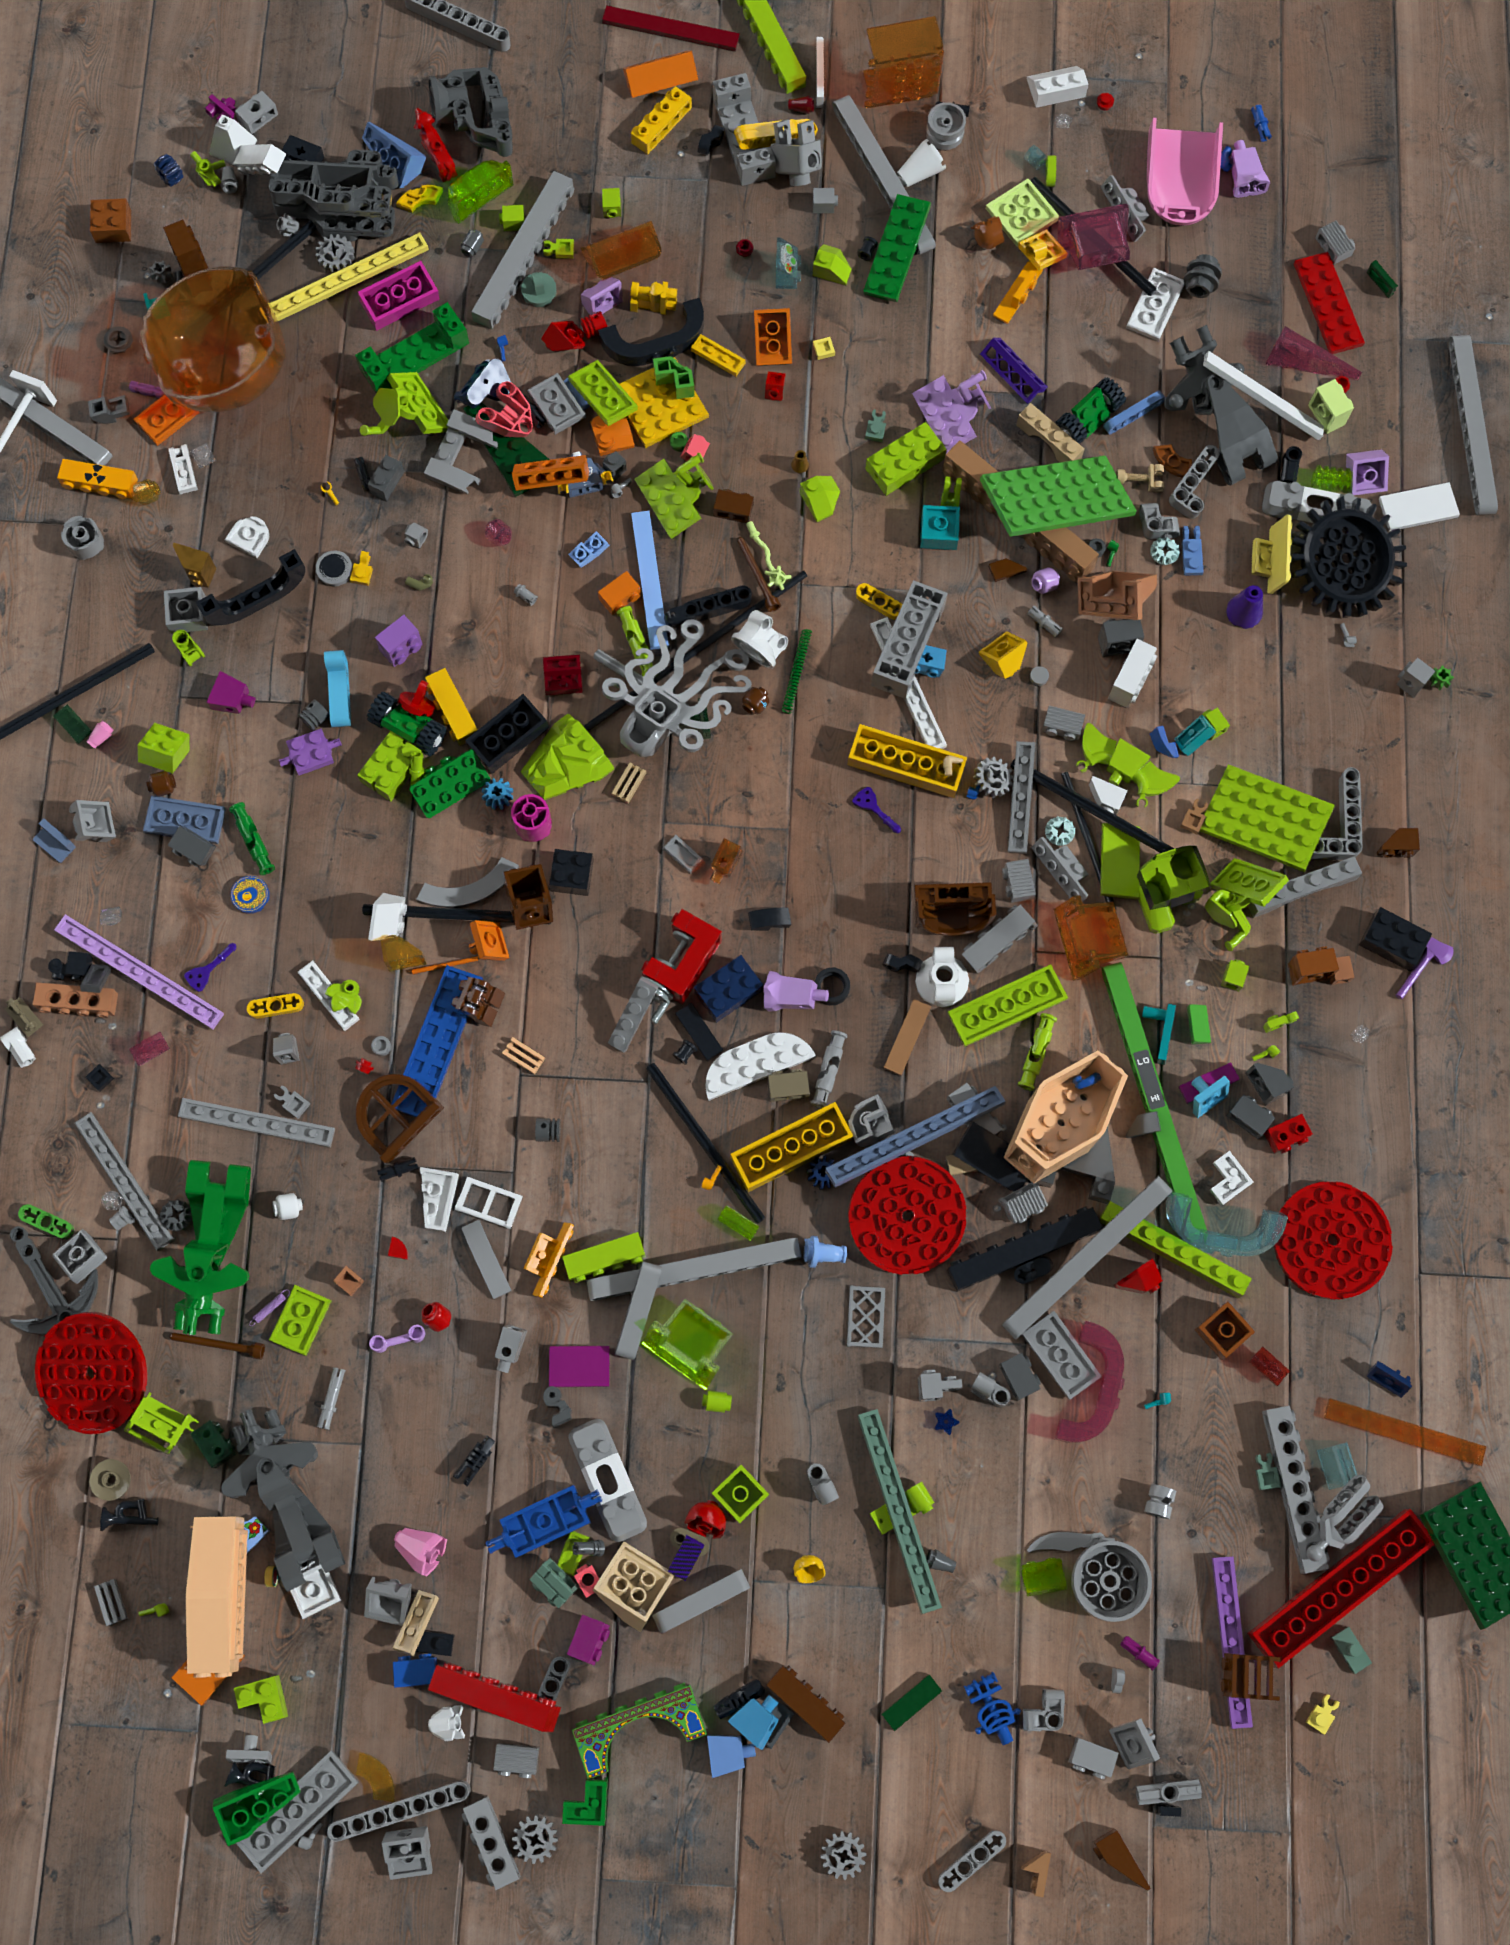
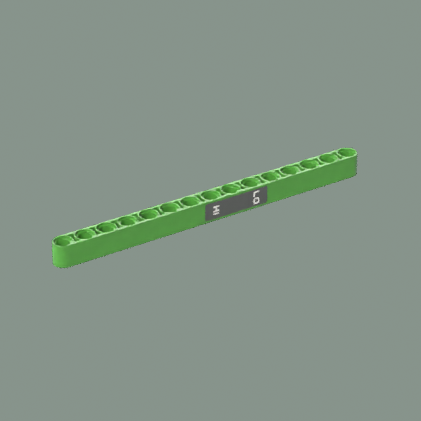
[1101,962,1207,1241]

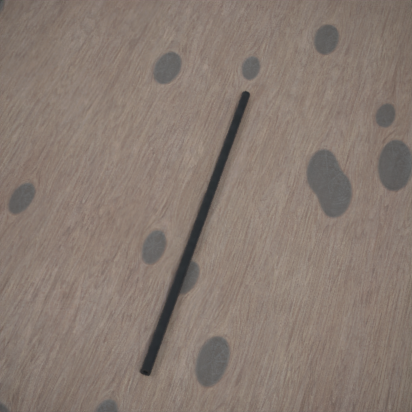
[583,570,807,731]

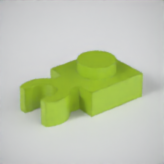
[543,239,574,259]
[1263,1011,1299,1033]

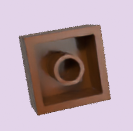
[90,198,131,243]
[1288,946,1339,986]
[1194,1301,1255,1360]

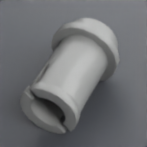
[514,584,538,606]

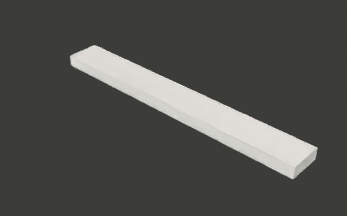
[1203,351,1324,440]
[870,617,947,749]

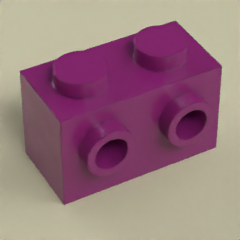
[567,1614,610,1665]

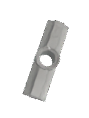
[1136,1779,1202,1805]

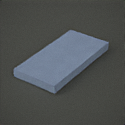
[143,796,226,844]

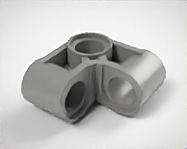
[1139,503,1180,540]
[971,1372,1010,1407]
[806,1463,839,1505]
[1023,1689,1065,1731]

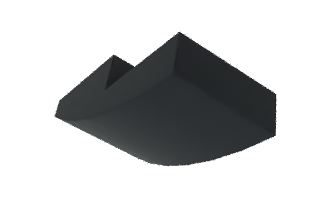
[748,907,792,931]

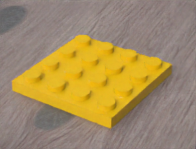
[619,357,709,448]

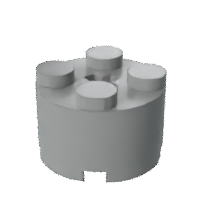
[61,516,104,560]

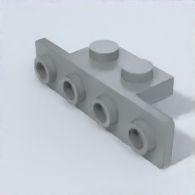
[1101,175,1150,242]
[1031,837,1089,906]

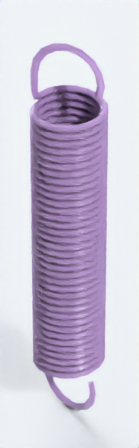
[249,1289,290,1326]

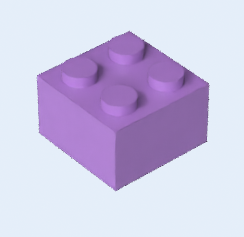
[375,615,423,667]

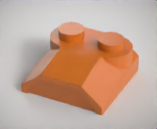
[590,416,635,456]

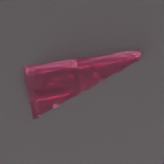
[1265,326,1362,381]

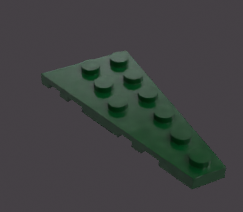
[463,402,550,497]

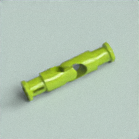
[617,606,653,677]
[1017,1013,1057,1091]

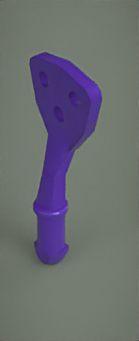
[852,787,901,833]
[184,943,237,992]

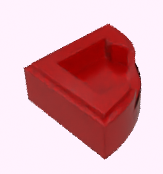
[388,1236,408,1260]

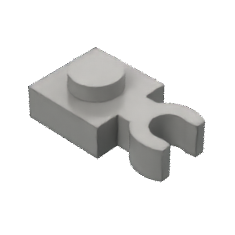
[274,1086,310,1119]

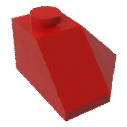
[541,321,585,351]
[1114,1258,1163,1294]

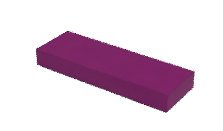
[1178,1062,1240,1104]

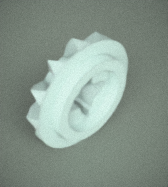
[1150,537,1180,565]
[1045,816,1075,846]

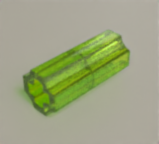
[717,1205,760,1241]

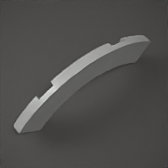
[416,857,519,908]

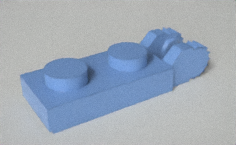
[1182,526,1204,575]

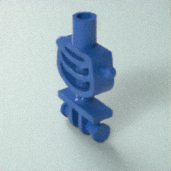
[963,1672,1021,1745]

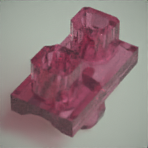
[129,1032,170,1066]

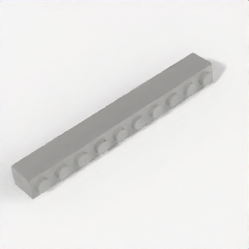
[471,171,575,329]

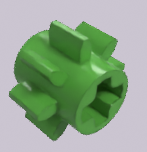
[1429,666,1454,690]

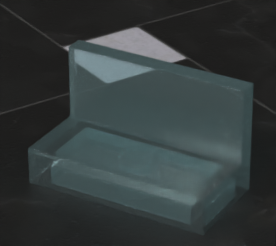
[1317,1442,1357,1490]

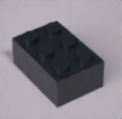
[1359,907,1432,971]

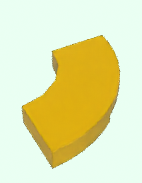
[396,185,443,213]

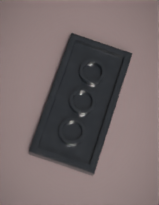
[952,1121,1028,1192]

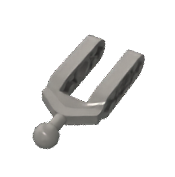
[1307,1475,1384,1561]

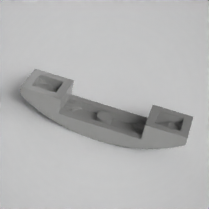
[461,1220,512,1299]

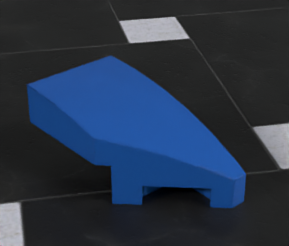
[1150,726,1179,758]

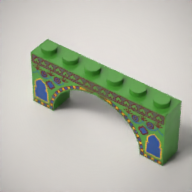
[572,1682,707,1779]

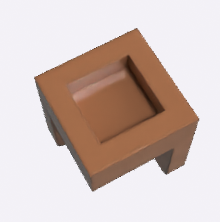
[1330,956,1355,985]
[333,1266,364,1296]

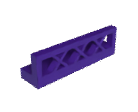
[980,338,1048,404]

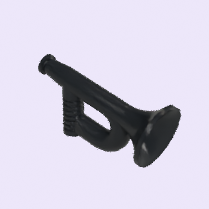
[100,1499,159,1531]
[224,1761,276,1787]

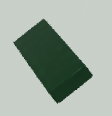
[881,1674,942,1731]

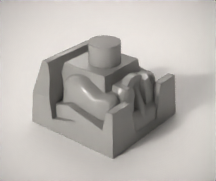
[69,800,116,842]
[364,1577,412,1626]

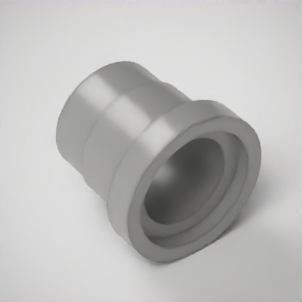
[109,1206,135,1231]

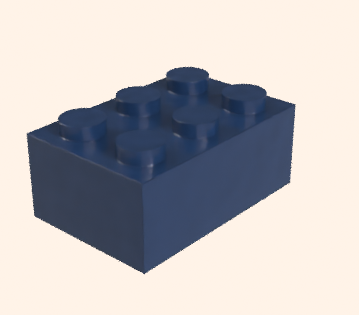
[694,955,763,1023]

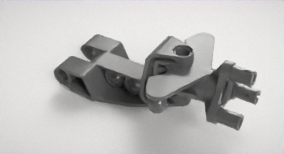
[1164,325,1278,486]
[221,1409,345,1592]

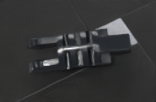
[453,1436,495,1486]
[713,1679,765,1719]

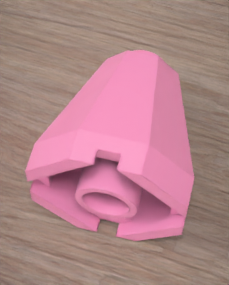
[394,1528,447,1576]

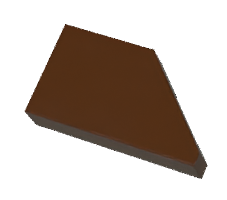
[988,558,1027,582]

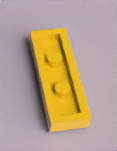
[691,334,746,377]

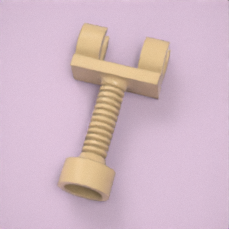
[1116,464,1164,492]

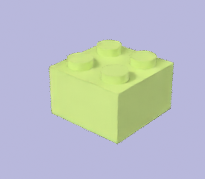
[1308,379,1354,434]

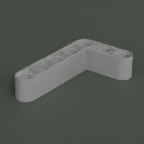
[1311,767,1363,860]

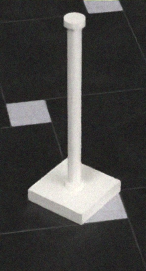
[0,370,57,452]

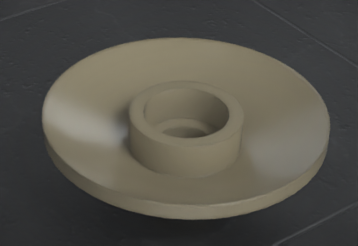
[89,1459,131,1501]

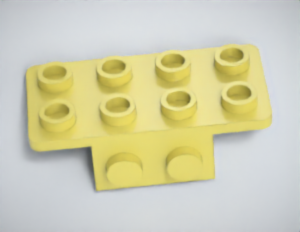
[1252,514,1293,594]

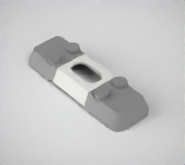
[1262,481,1372,531]
[568,1419,647,1542]

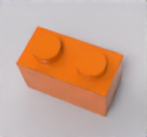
[598,571,641,615]

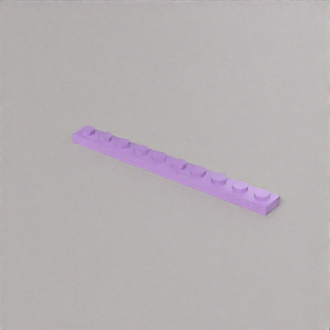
[54,914,224,1030]

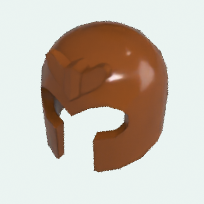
[971,216,1004,250]

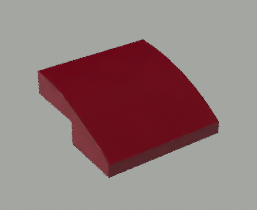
[543,655,583,696]

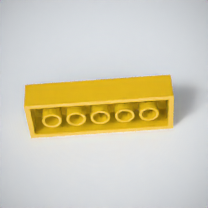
[847,724,967,798]
[730,1102,853,1192]

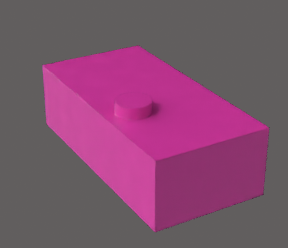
[358,261,439,331]

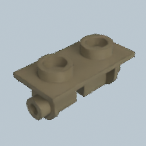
[5,997,43,1037]

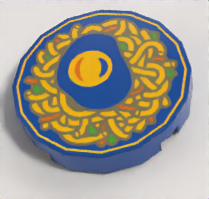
[231,876,270,914]

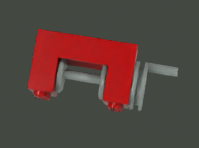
[636,909,722,1024]

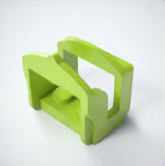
[124,1392,199,1455]

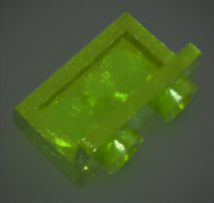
[1021,1558,1067,1597]

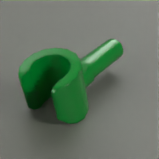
[1106,540,1119,567]

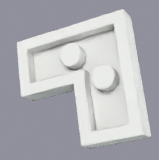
[1210,1151,1253,1206]

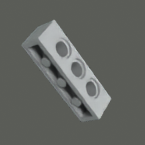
[462,1796,521,1890]

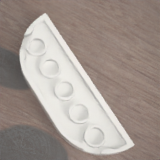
[706,1033,816,1101]

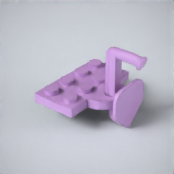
[912,370,991,454]

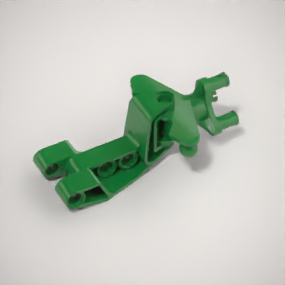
[150,1160,251,1335]

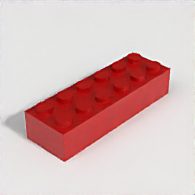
[428,1662,561,1732]

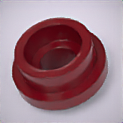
[736,239,754,257]

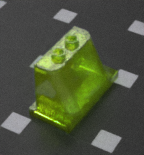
[641,1299,733,1390]

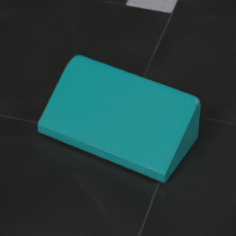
[1174,715,1216,756]

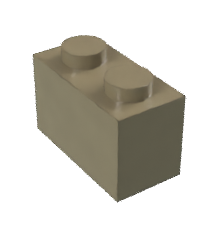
[768,1069,810,1102]

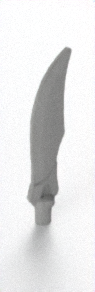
[1027,1532,1115,1552]

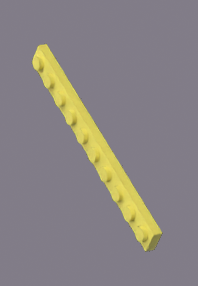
[261,233,429,325]

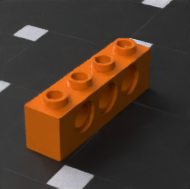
[512,455,589,491]

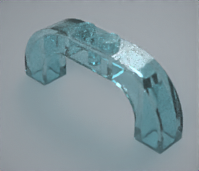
[1166,1192,1288,1257]

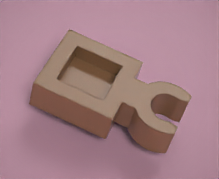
[1180,799,1208,834]

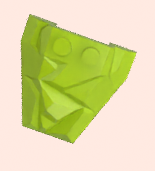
[521,714,614,800]

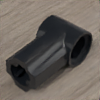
[1280,446,1302,484]

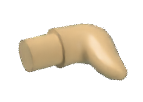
[943,755,963,776]

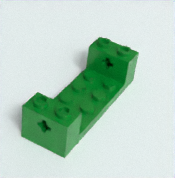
[355,302,469,393]

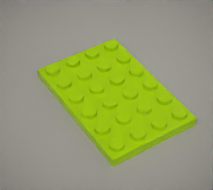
[1200,764,1335,872]

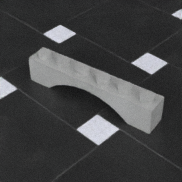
[1247,856,1362,918]

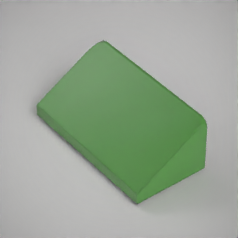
[1187,1004,1211,1045]

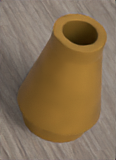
[791,450,809,473]

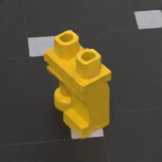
[630,281,677,315]

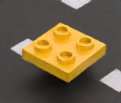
[1018,229,1068,271]

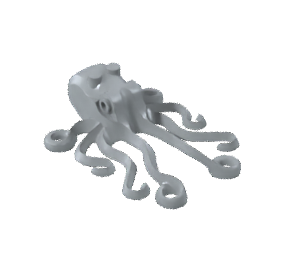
[602,619,752,758]

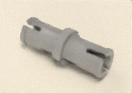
[1027,605,1063,638]

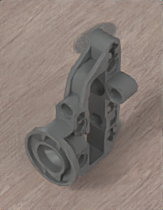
[428,67,513,157]

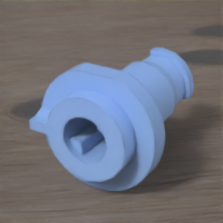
[804,1236,847,1268]

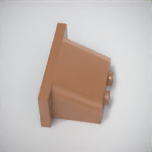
[1077,571,1157,620]

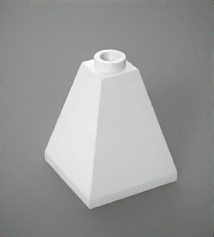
[209,115,257,165]

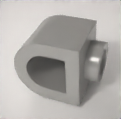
[404,522,428,549]

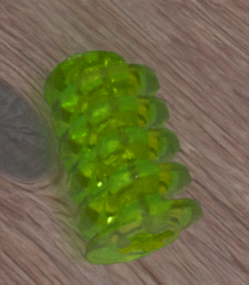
[1311,465,1352,492]

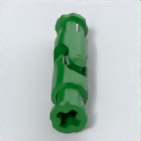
[229,802,275,875]

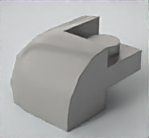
[848,1094,895,1147]

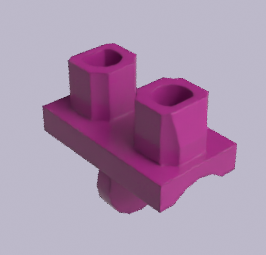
[205,94,237,122]

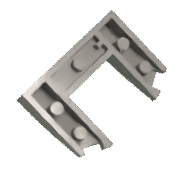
[424,409,498,494]

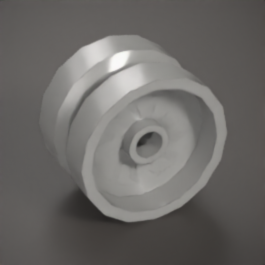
[926,102,966,150]

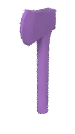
[1396,937,1453,999]

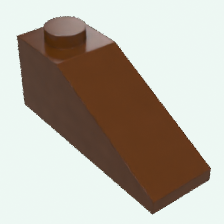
[1093,1828,1151,1891]

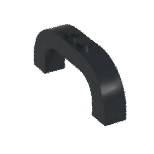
[598,298,704,366]
[195,549,306,626]

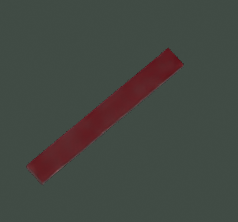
[602,5,740,52]

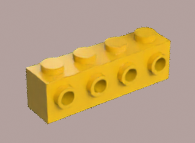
[631,86,692,155]

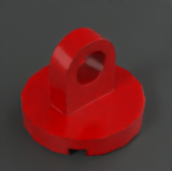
[398,680,435,717]

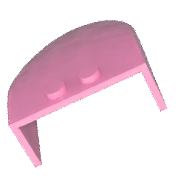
[1147,118,1223,225]

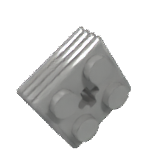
[52,1229,107,1284]

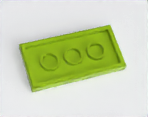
[568,360,638,426]
[1100,823,1140,899]

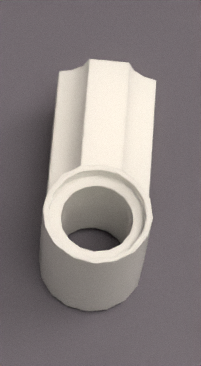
[0,1027,36,1068]

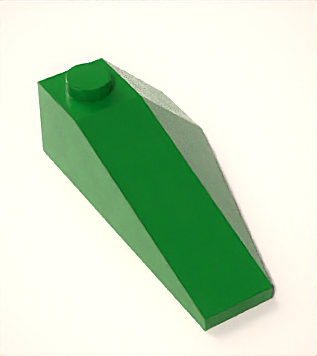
[212,1771,301,1846]

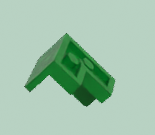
[562,1777,608,1826]

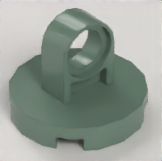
[521,272,557,307]

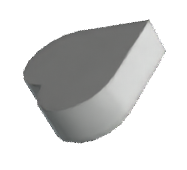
[1111,1668,1125,1694]

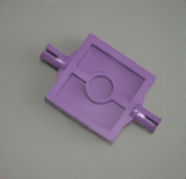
[279,728,342,776]

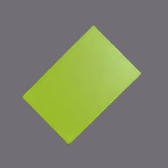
[269,1285,331,1356]

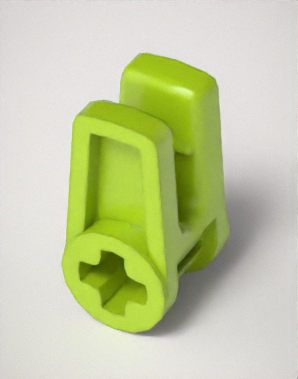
[940,476,962,507]

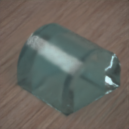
[1024,145,1046,170]

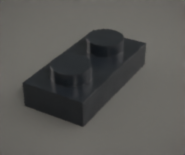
[415,1631,455,1656]

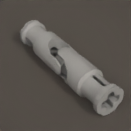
[810,1030,848,1109]

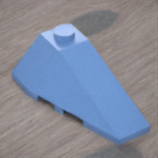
[362,122,426,188]

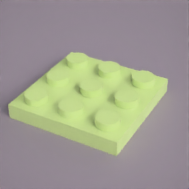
[985,179,1060,247]

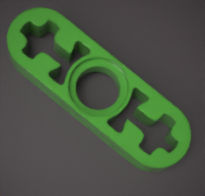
[18,1204,74,1239]

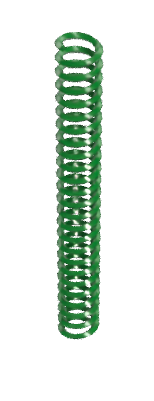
[782,629,812,714]

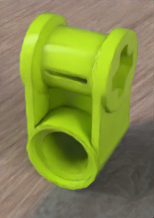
[172,630,206,667]

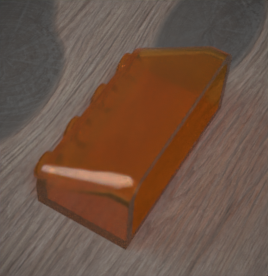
[580,221,662,279]

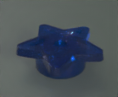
[934,1409,960,1435]

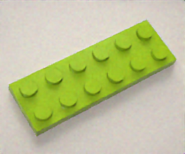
[947,964,1068,1047]

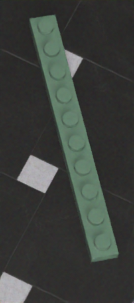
[857,1409,942,1615]

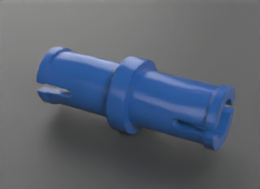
[1251,105,1272,142]

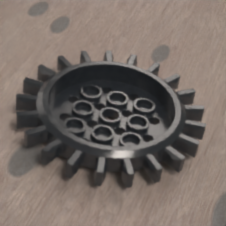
[1291,496,1407,618]

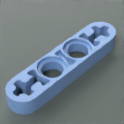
[1103,390,1166,434]

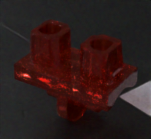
[1249,1346,1290,1386]

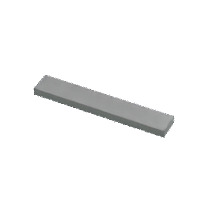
[1008,741,1036,854]

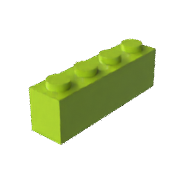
[562,1232,646,1283]

